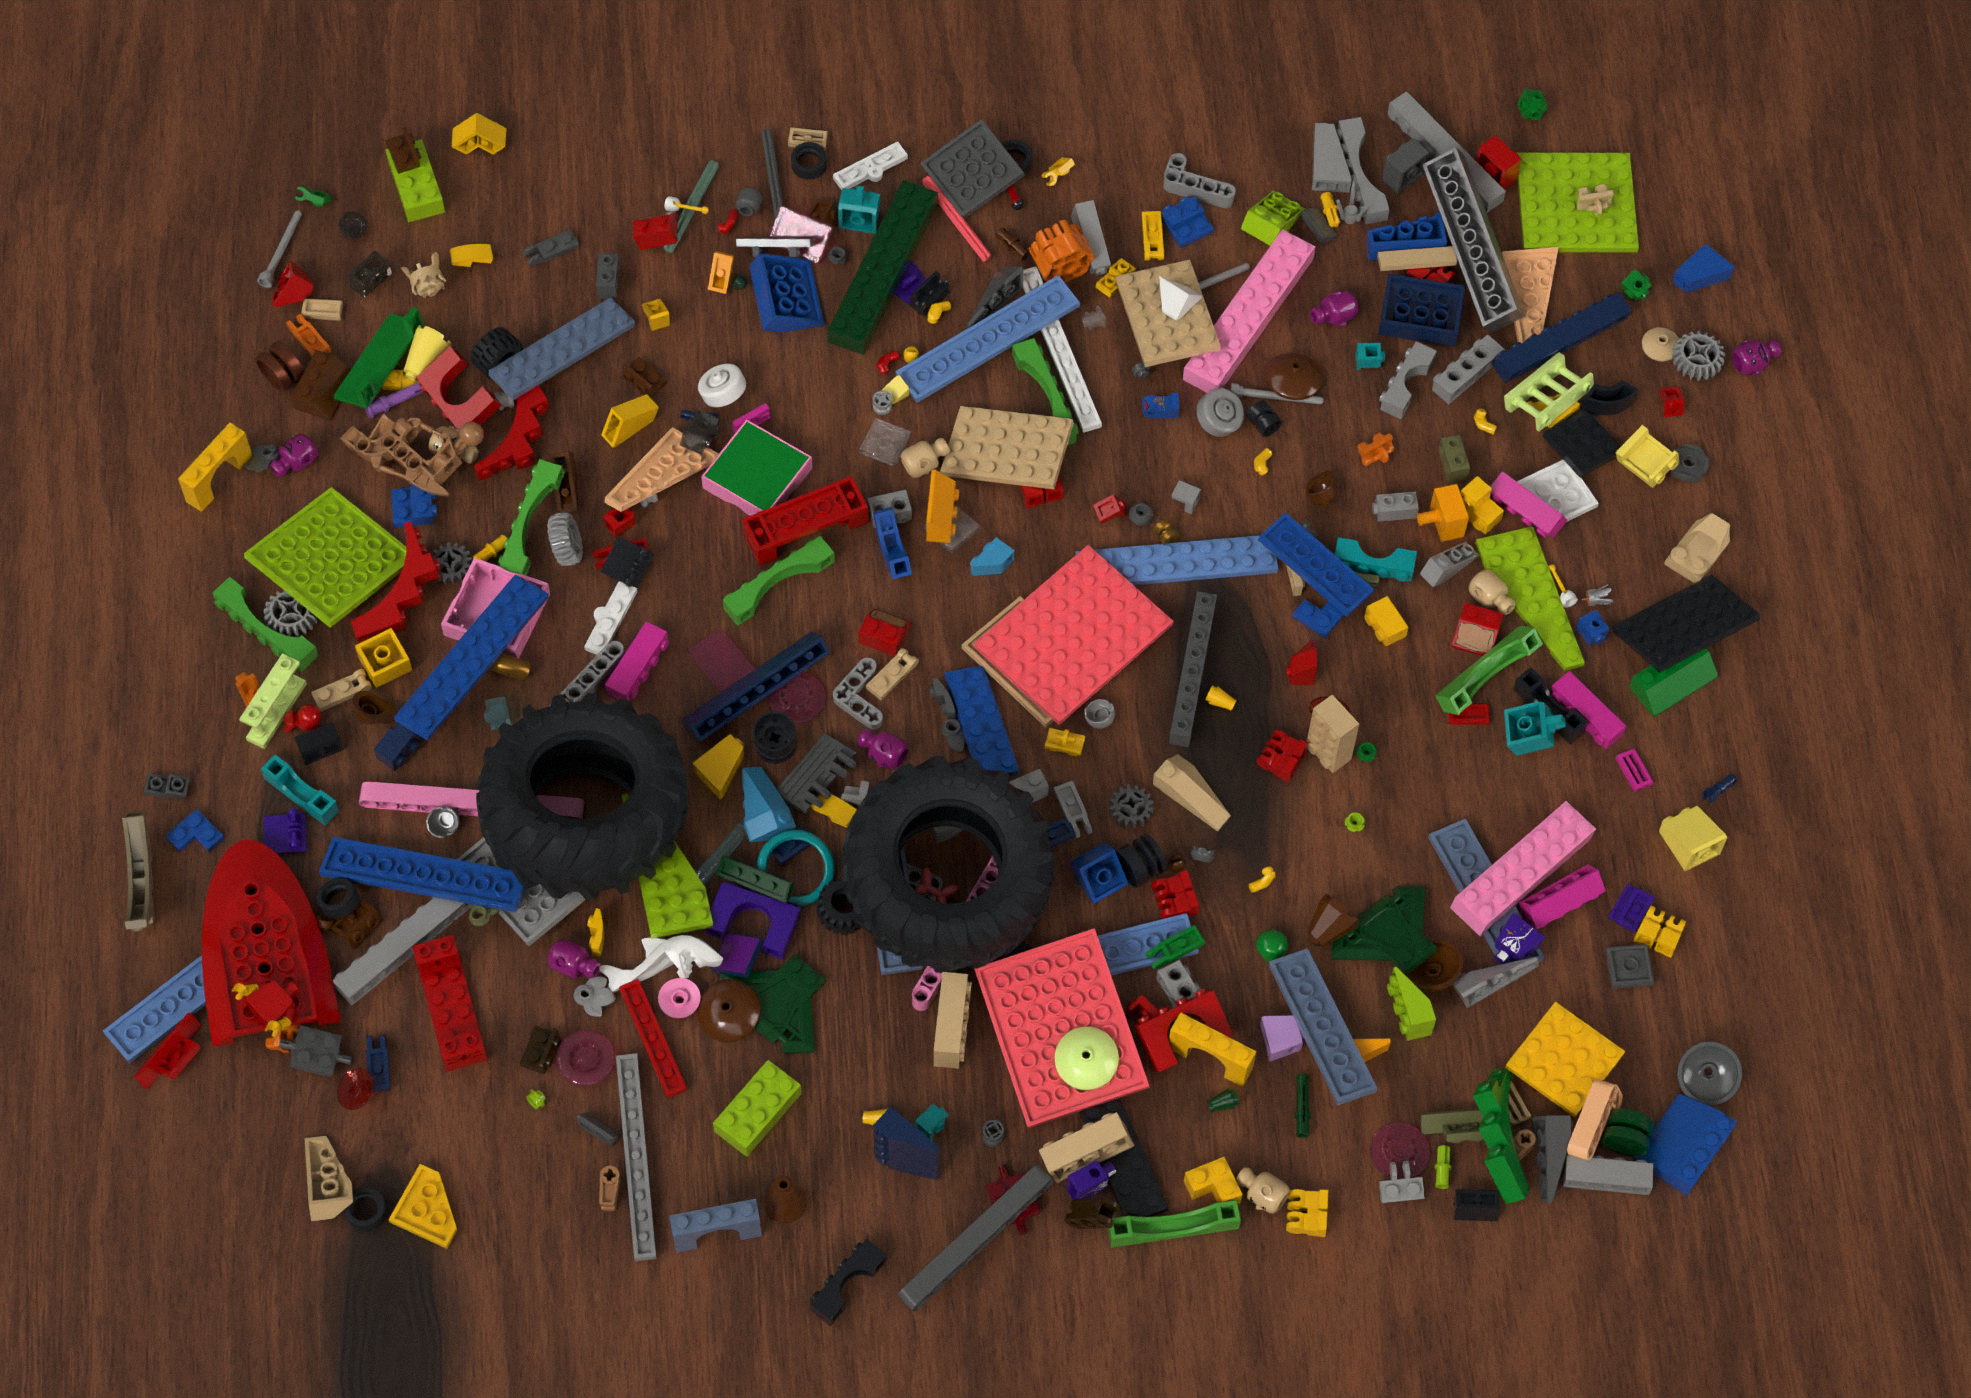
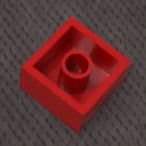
[1476,135,1522,190]

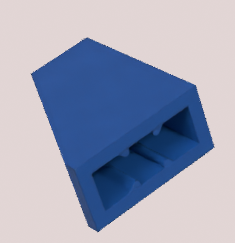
[1672,244,1735,293]

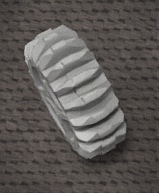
[1672,331,1725,381]
[547,512,583,566]
[264,590,317,638]

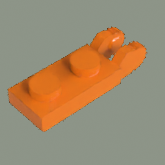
[286,314,331,357]

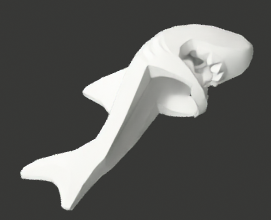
[600,935,723,993]

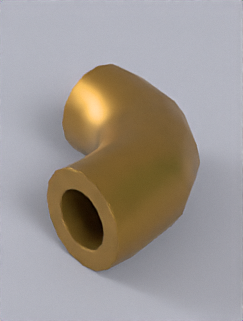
[488,653,530,680]

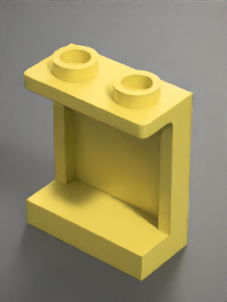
[1616,425,1679,488]

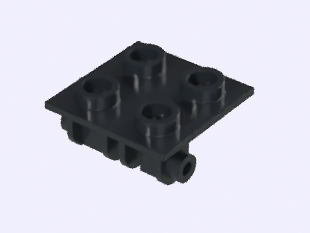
[600,536,654,588]

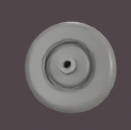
[1197,388,1244,437]

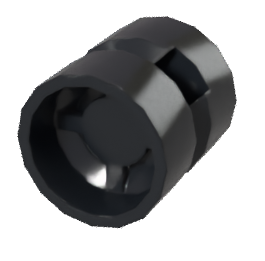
[1246,400,1283,437]

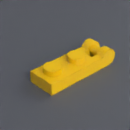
[1141,211,1164,261]

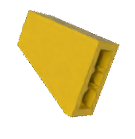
[601,394,659,448]
[692,734,744,799]

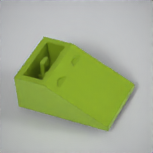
[1241,191,1305,246]
[1387,967,1436,1041]

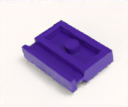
[1608,883,1655,933]

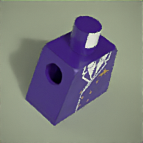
[1494,913,1545,964]
[1066,1161,1116,1200]

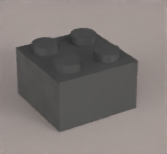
[1382,138,1429,194]

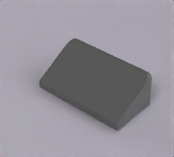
[1301,208,1338,245]
[576,1112,621,1147]

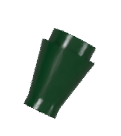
[1207,1088,1240,1113]

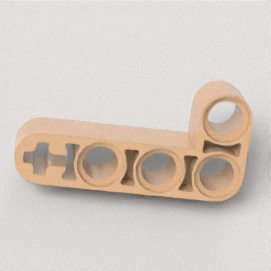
[1567,1079,1623,1161]

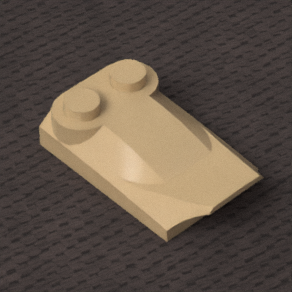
[1664,513,1730,583]

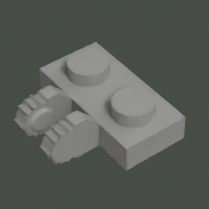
[1378,1161,1425,1203]

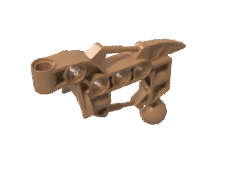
[340,414,484,496]

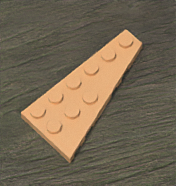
[1502,247,1559,343]
[605,427,719,512]

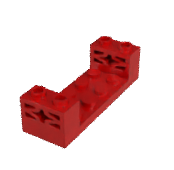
[742,476,869,566]
[412,935,487,1072]

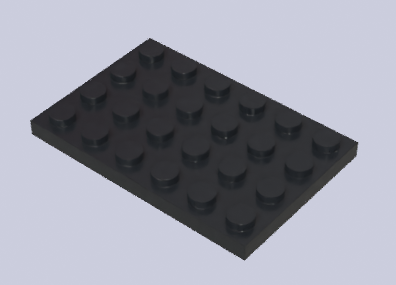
[1612,574,1760,673]

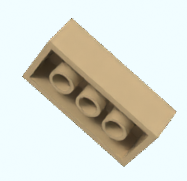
[1307,695,1359,773]
[934,972,972,1069]
[1039,1112,1135,1183]

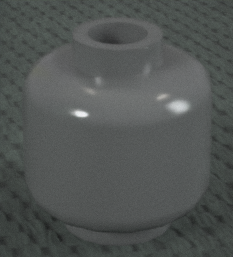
[735,188,763,216]

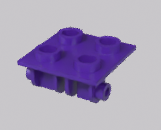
[264,808,307,854]

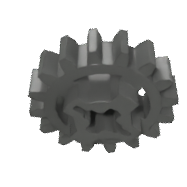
[433,542,473,585]
[1109,784,1154,829]

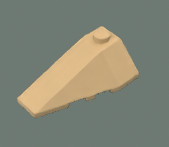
[1153,754,1231,831]
[305,1136,353,1221]

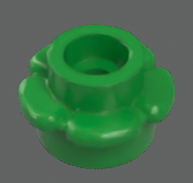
[1356,742,1377,762]

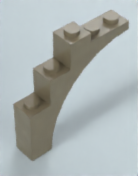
[122,810,156,931]

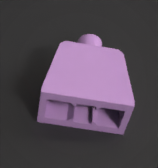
[1260,1015,1304,1061]

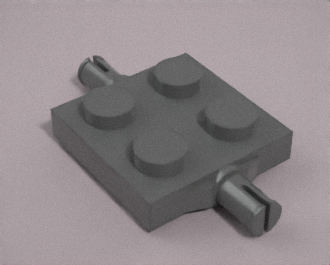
[279,1025,352,1078]

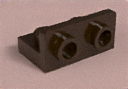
[520,1026,561,1074]

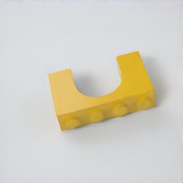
[178,423,253,512]
[1169,1012,1256,1087]

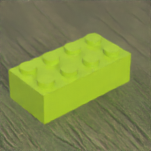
[385,139,445,223]
[713,1060,802,1157]

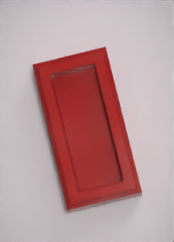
[1448,704,1490,725]

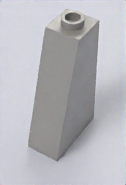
[1312,123,1351,193]
[1071,200,1111,275]

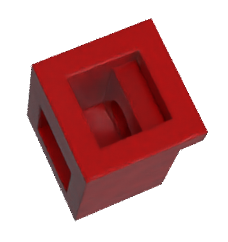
[603,508,636,539]

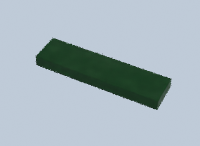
[716,855,794,903]

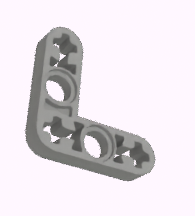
[833,658,883,729]

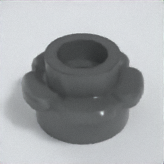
[828,247,847,265]
[1132,362,1151,379]

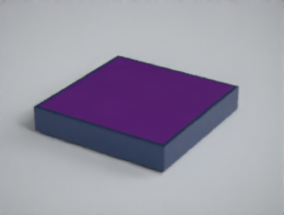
[710,933,764,978]

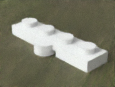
[833,141,908,190]
[584,581,638,655]

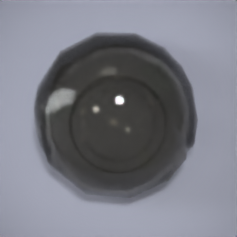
[338,211,367,240]

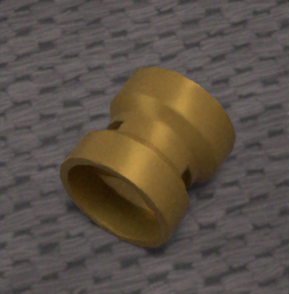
[1153,519,1180,545]

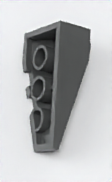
[967,266,1024,329]
[1532,1116,1573,1203]

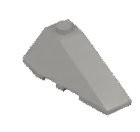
[1453,957,1540,1008]

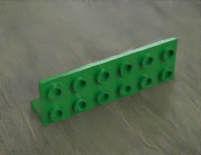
[334,307,424,408]

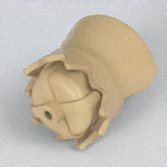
[401,252,446,298]

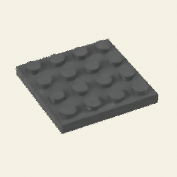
[920,119,1025,219]

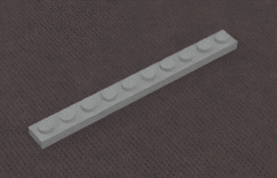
[616,1053,657,1261]

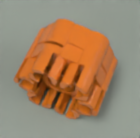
[1028,220,1095,283]

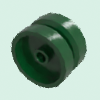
[1601,1109,1654,1157]

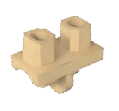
[1577,184,1614,216]

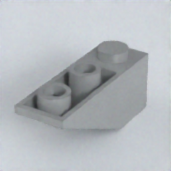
[1420,542,1479,587]

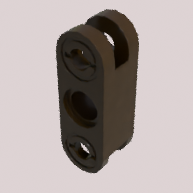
[1064,1198,1120,1229]

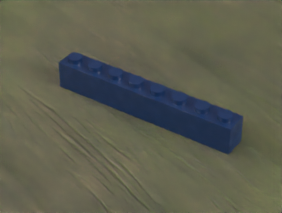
[1492,292,1632,383]
[681,631,830,742]

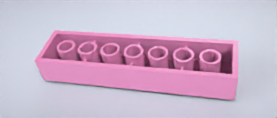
[1450,801,1596,936]

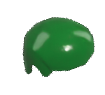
[1256,929,1288,962]

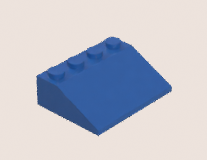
[749,253,824,333]
[1633,1094,1737,1196]

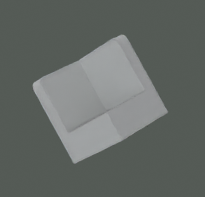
[1171,480,1201,514]
[841,781,870,808]

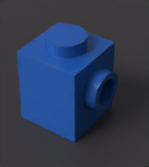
[1576,610,1609,646]

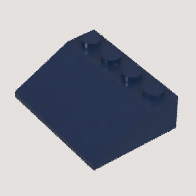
[1378,274,1465,347]
[873,1107,940,1180]

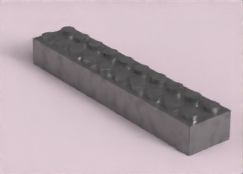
[1422,147,1525,333]

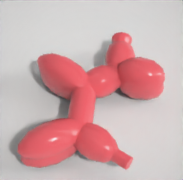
[914,868,959,903]

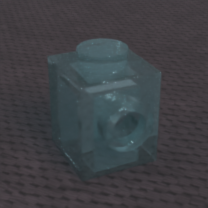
[483,696,511,731]

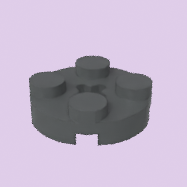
[1670,444,1709,483]

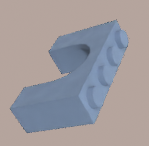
[669,1199,762,1253]

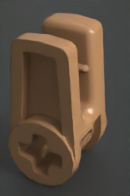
[1513,1129,1536,1161]
[599,1165,621,1211]

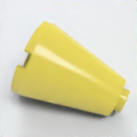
[404,325,452,381]

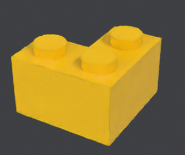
[452,113,506,155]
[1460,476,1504,535]
[1184,1157,1243,1204]

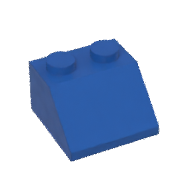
[1069,843,1129,904]

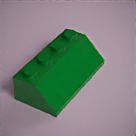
[1629,648,1718,717]

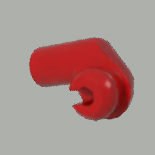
[718,209,739,235]
[876,350,899,374]

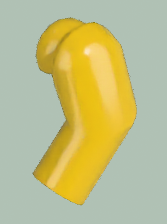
[927,301,951,324]
[1474,408,1497,435]
[1254,448,1272,476]
[1249,866,1276,893]

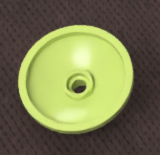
[1055,1027,1119,1090]

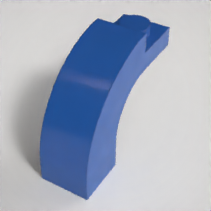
[873,507,912,579]

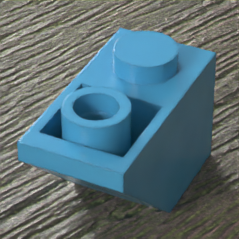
[970,537,1015,576]

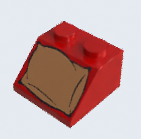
[633,211,677,250]
[1451,602,1504,656]
[858,609,911,656]

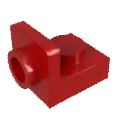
[1659,386,1685,417]
[1093,494,1127,524]
[1126,995,1158,1018]

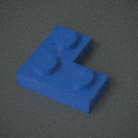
[1293,599,1344,638]
[165,809,225,852]

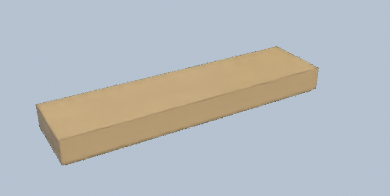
[1377,246,1457,271]

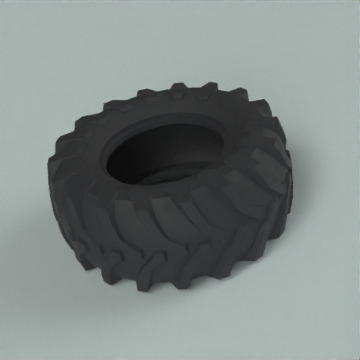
[476,693,689,901]
[841,756,1055,973]

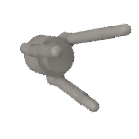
[1336,182,1368,224]

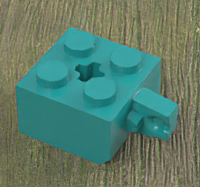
[838,186,881,234]
[1504,702,1566,756]

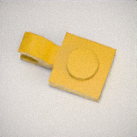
[1041,157,1075,186]

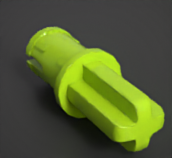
[1434,1145,1452,1189]

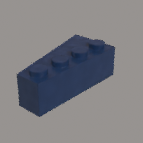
[374,722,424,771]

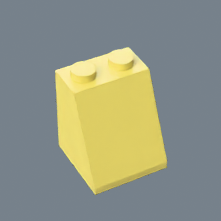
[1659,806,1727,871]

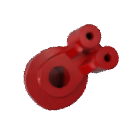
[284,704,321,733]

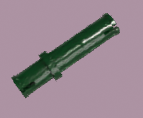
[1294,1073,1311,1138]

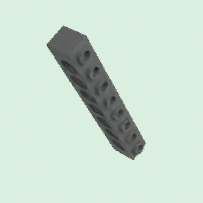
[1169,591,1217,747]

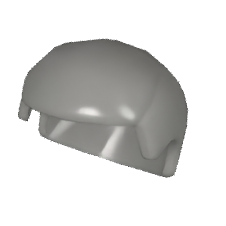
[1084,699,1115,729]
[426,806,460,838]

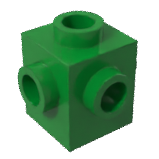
[1517,89,1547,120]
[1619,269,1651,302]

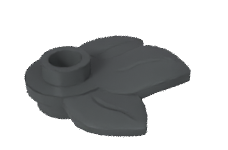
[243,445,280,472]
[941,719,967,753]

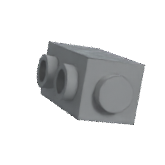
[1372,491,1419,522]

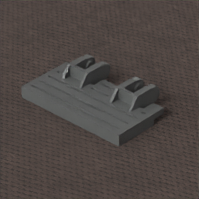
[777,734,857,813]

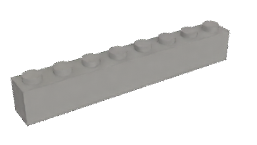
[1387,91,1506,213]
[333,897,471,1006]

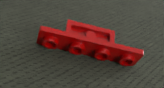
[134,1013,201,1090]

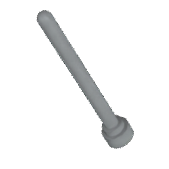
[257,211,302,288]
[1198,263,1250,290]
[1230,383,1324,404]

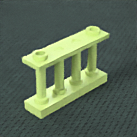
[1504,352,1594,432]
[239,654,307,749]

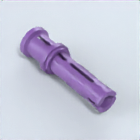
[364,382,423,419]

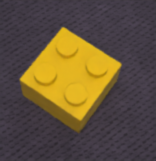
[355,628,412,688]

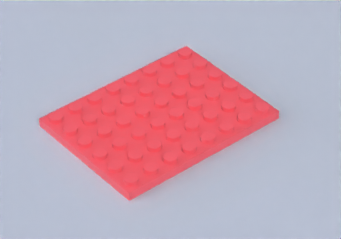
[974,545,1174,725]
[974,928,1150,1128]

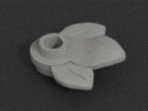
[573,976,616,1017]

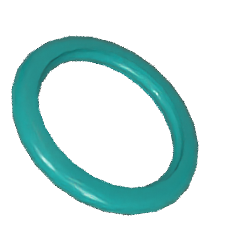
[757,830,835,906]

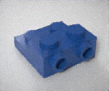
[1161,196,1214,248]
[391,484,437,528]

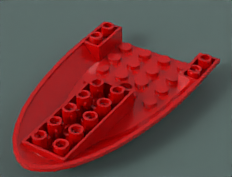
[202,839,341,1047]

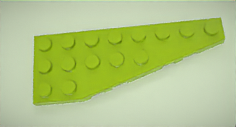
[1475,526,1585,671]
[622,794,713,939]

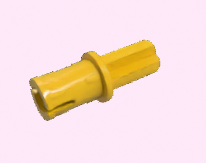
[1320,192,1340,227]
[473,534,507,562]

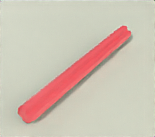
[922,176,991,262]

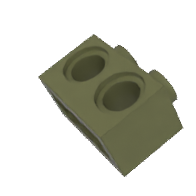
[1438,435,1470,484]

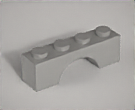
[1379,341,1437,419]

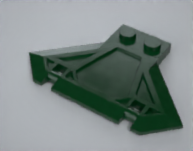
[1331,886,1437,975]
[720,954,826,1054]

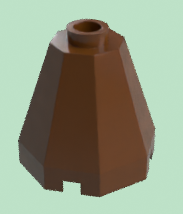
[1307,893,1359,947]

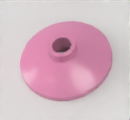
[658,978,701,1018]

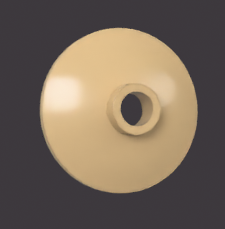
[1642,327,1679,362]

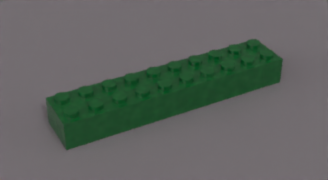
[828,180,938,355]

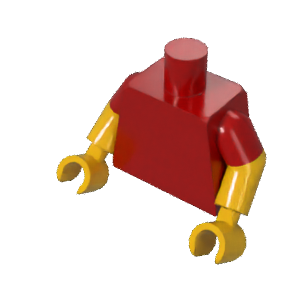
[232,981,299,1037]

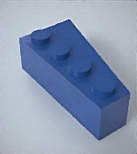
[1366,212,1447,260]

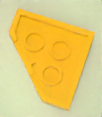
[389,1164,457,1249]

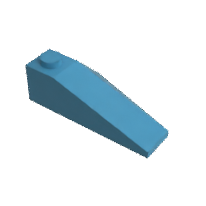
[742,767,796,842]

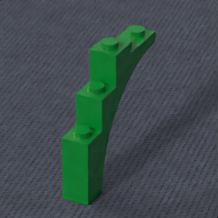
[1473,1067,1530,1204]

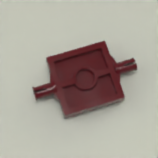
[985,1165,1040,1236]

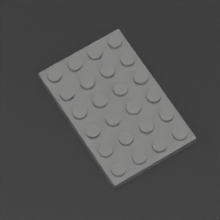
[457,837,585,947]

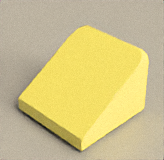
[882,375,909,404]

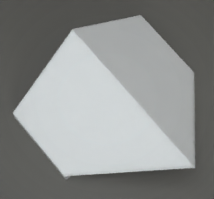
[1159,276,1202,321]

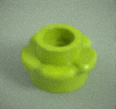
[1345,812,1365,832]
[526,1089,546,1109]

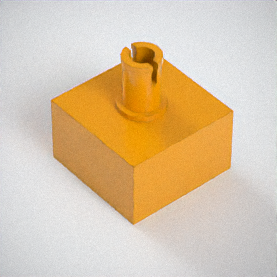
[1417,484,1469,542]

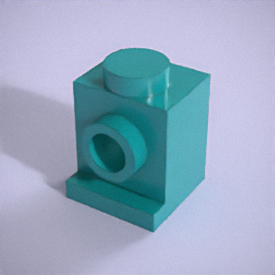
[1355,343,1385,370]
[915,1103,948,1141]

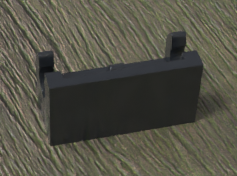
[910,271,950,317]
[294,722,344,765]
[1453,1189,1500,1221]

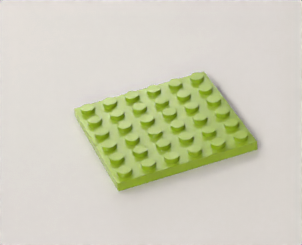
[1517,153,1639,252]
[244,487,407,628]

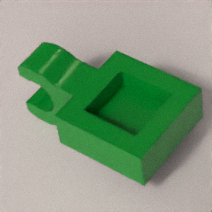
[295,185,332,206]

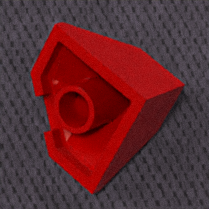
[271,261,314,307]
[1286,640,1317,685]

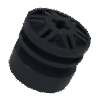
[752,711,797,764]
[1115,833,1168,888]

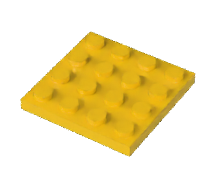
[1505,1002,1625,1117]

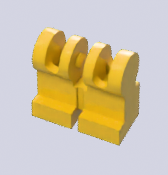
[1633,906,1686,958]
[1286,1189,1328,1237]

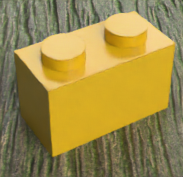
[1364,596,1408,646]

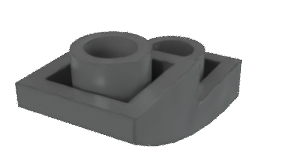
[929,678,955,720]
[143,773,190,798]

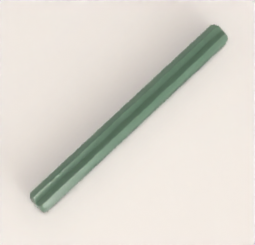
[664,160,718,253]

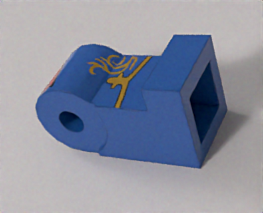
[1142,393,1179,418]

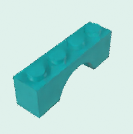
[1335,537,1417,582]
[261,755,339,826]

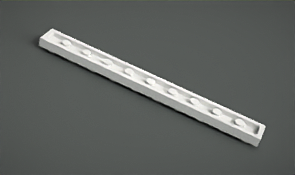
[1023,266,1102,433]

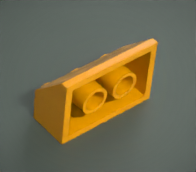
[926,470,959,543]

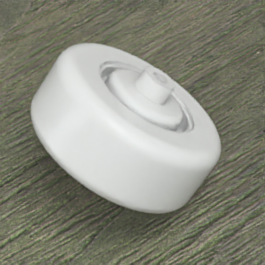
[698,364,746,407]

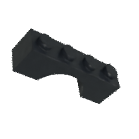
[1513,667,1588,745]
[810,1238,887,1326]

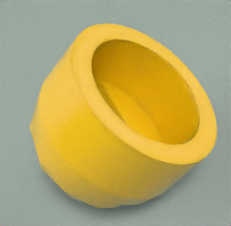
[904,346,919,363]

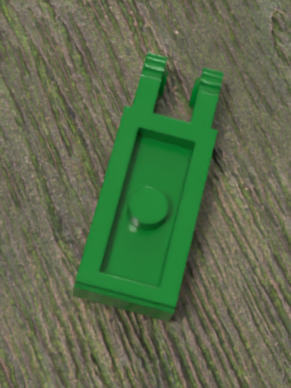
[1145,925,1206,969]

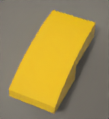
[449,244,493,267]
[1095,258,1136,298]
[811,794,857,828]
[587,908,604,958]

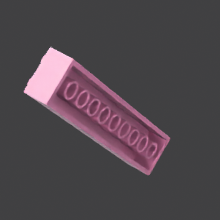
[1183,229,1315,393]

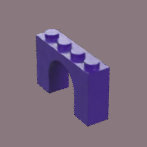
[705,882,801,960]

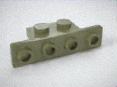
[1420,1108,1483,1143]

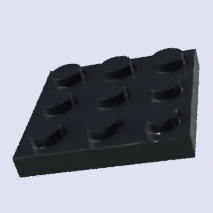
[1542,409,1621,478]

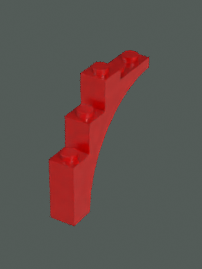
[473,385,549,481]
[351,521,441,643]

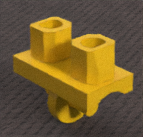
[1045,728,1085,757]

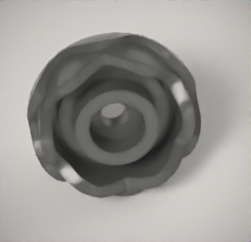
[1129,502,1154,526]
[1190,845,1216,863]

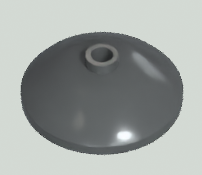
[1677,1041,1742,1105]

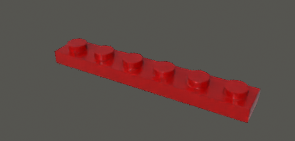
[619,979,687,1099]

